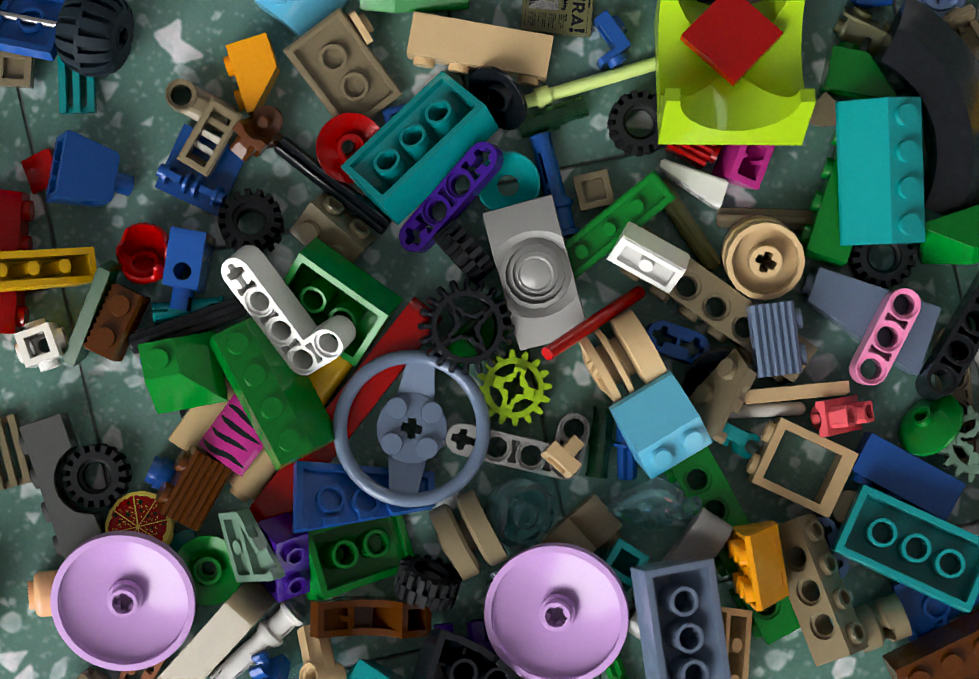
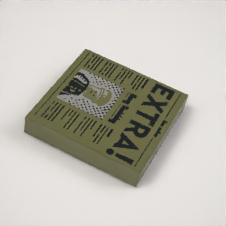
[520,0,593,38]

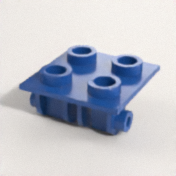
[155,124,245,217]

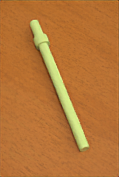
[524,56,656,109]

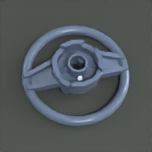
[333,349,491,507]

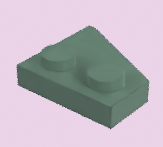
[218,508,286,582]

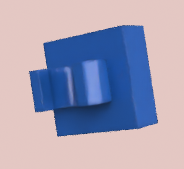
[248,651,291,679]

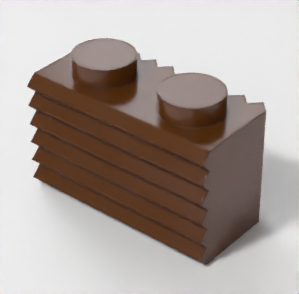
[83,283,151,362]
[156,444,233,532]

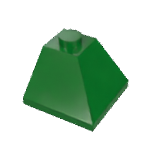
[918,205,979,265]
[138,331,229,414]

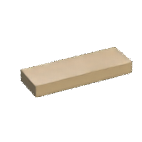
[743,380,850,404]

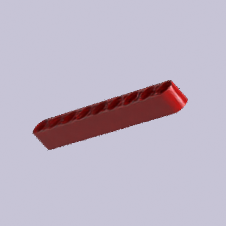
[249,297,443,522]

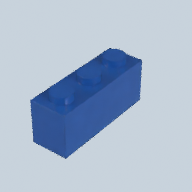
[851,432,966,521]

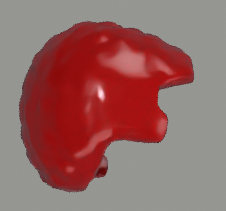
[116,222,169,285]

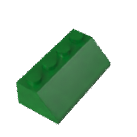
[209,318,335,471]

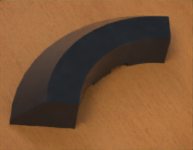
[873,0,979,217]

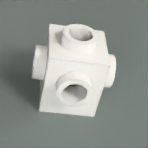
[14,318,69,372]

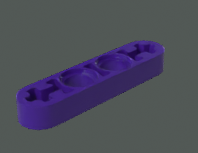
[399,141,504,253]

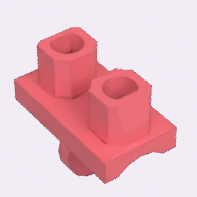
[810,394,875,437]

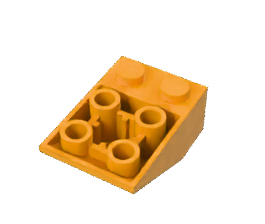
[726,520,789,611]

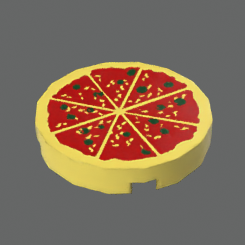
[105,491,176,546]

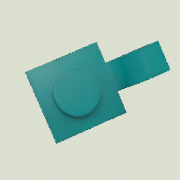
[709,422,760,459]

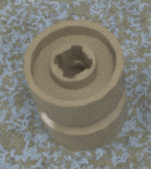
[853,592,912,653]

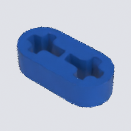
[645,320,710,364]

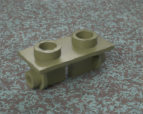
[833,5,892,55]

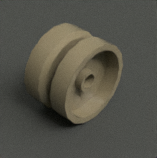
[429,489,509,581]

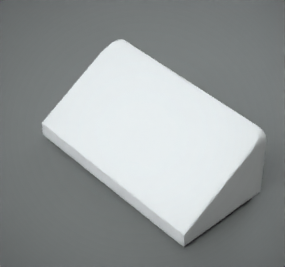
[607,222,690,294]

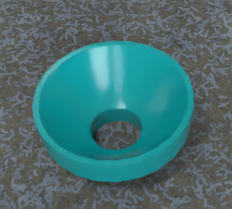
[477,151,541,211]

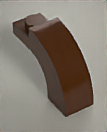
[310,596,432,639]

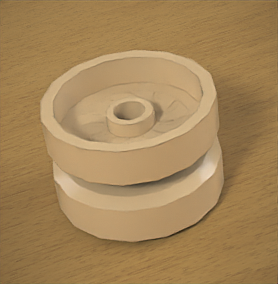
[720,215,805,300]

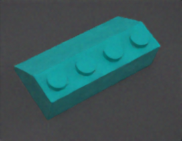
[341,71,499,225]
[835,97,925,246]

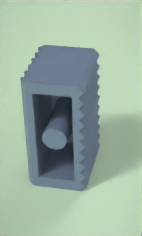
[746,300,807,378]

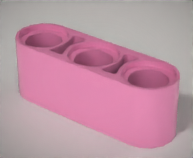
[849,288,921,385]

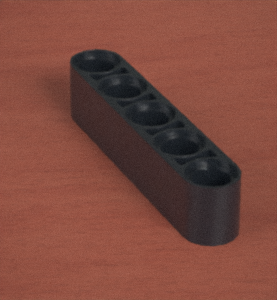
[915,271,979,401]

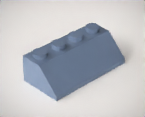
[630,558,731,679]

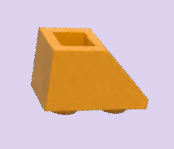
[223,33,281,117]

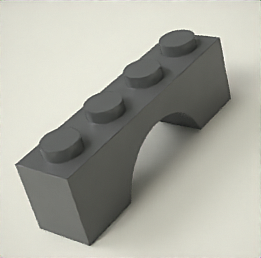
[18,412,105,560]

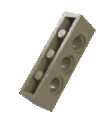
[778,512,869,667]

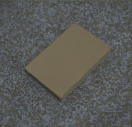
[282,7,403,118]

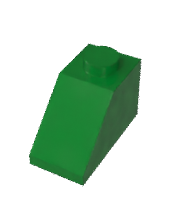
[819,42,896,100]

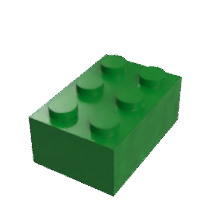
[283,238,403,367]

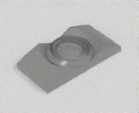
[482,194,586,351]

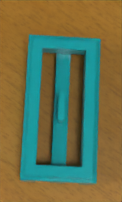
[57,54,97,115]

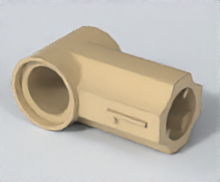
[297,625,347,679]

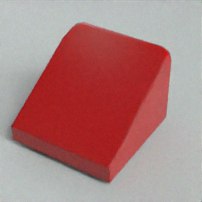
[21,147,54,195]

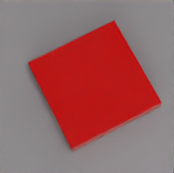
[680,0,784,87]

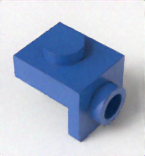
[593,10,631,70]

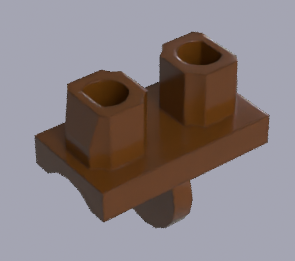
[229,105,284,162]

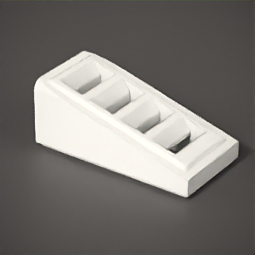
[656,159,729,210]

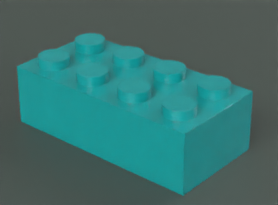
[830,484,979,613]

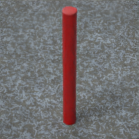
[542,285,645,360]

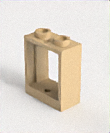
[745,417,859,518]

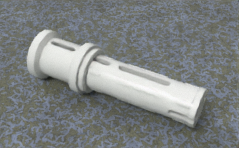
[209,600,305,679]

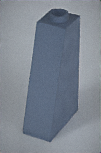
[800,267,941,375]

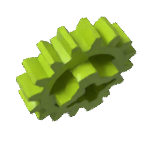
[477,349,552,426]

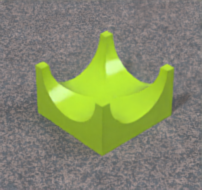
[654,0,816,145]

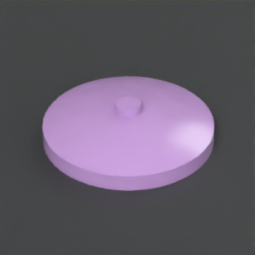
[50,530,197,671]
[484,542,629,679]

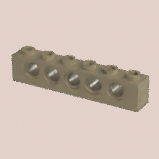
[619,225,818,385]

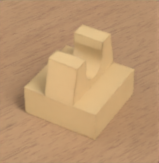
[540,435,585,479]

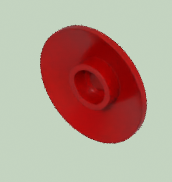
[316,112,380,183]

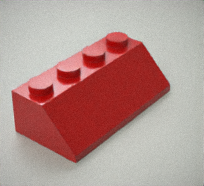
[0,189,35,334]

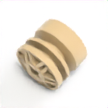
[578,309,667,403]

